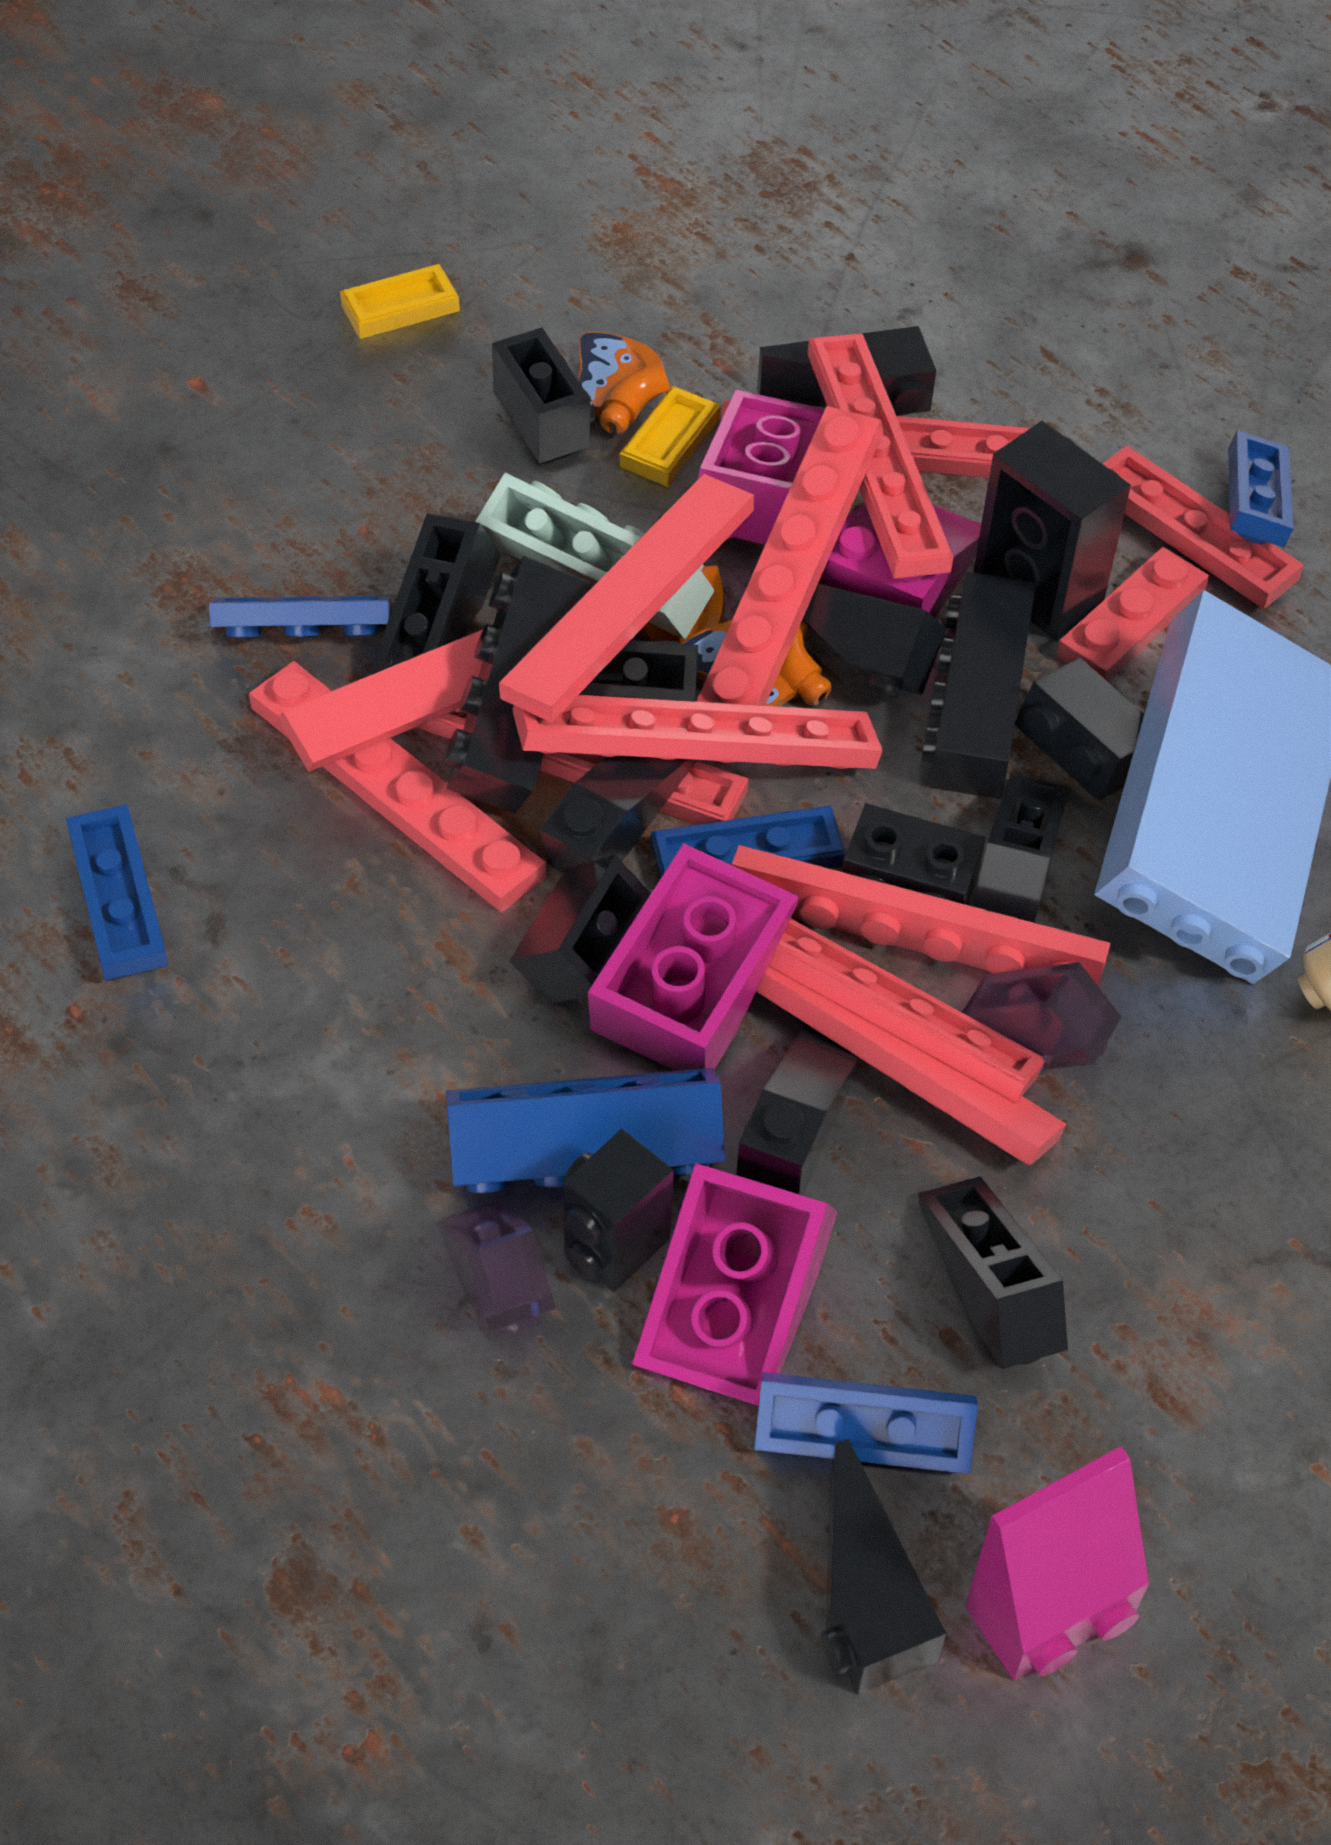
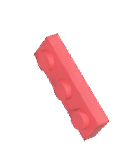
[1056,547,1209,682]

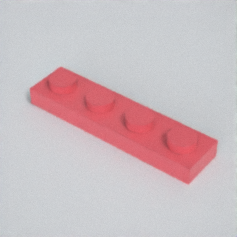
[1102,445,1304,609]

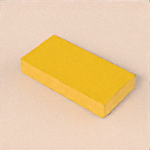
[340,264,460,339]
[619,386,721,487]

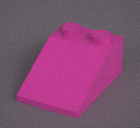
[698,389,825,546]
[818,504,981,618]
[588,843,798,1071]
[632,1163,838,1406]
[965,1446,1149,1681]

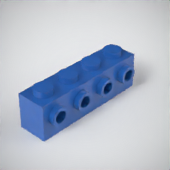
[445,1068,726,1193]

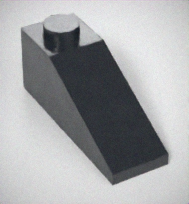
[757,326,937,416]
[370,513,501,674]
[803,584,946,698]
[540,756,697,873]
[973,774,1070,923]
[736,1024,862,1196]
[918,1176,1068,1369]
[821,1438,946,1695]

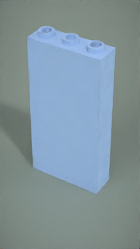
[1094,590,1331,984]

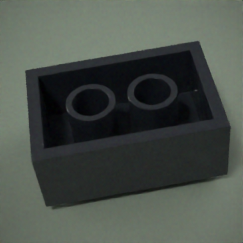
[973,420,1131,641]

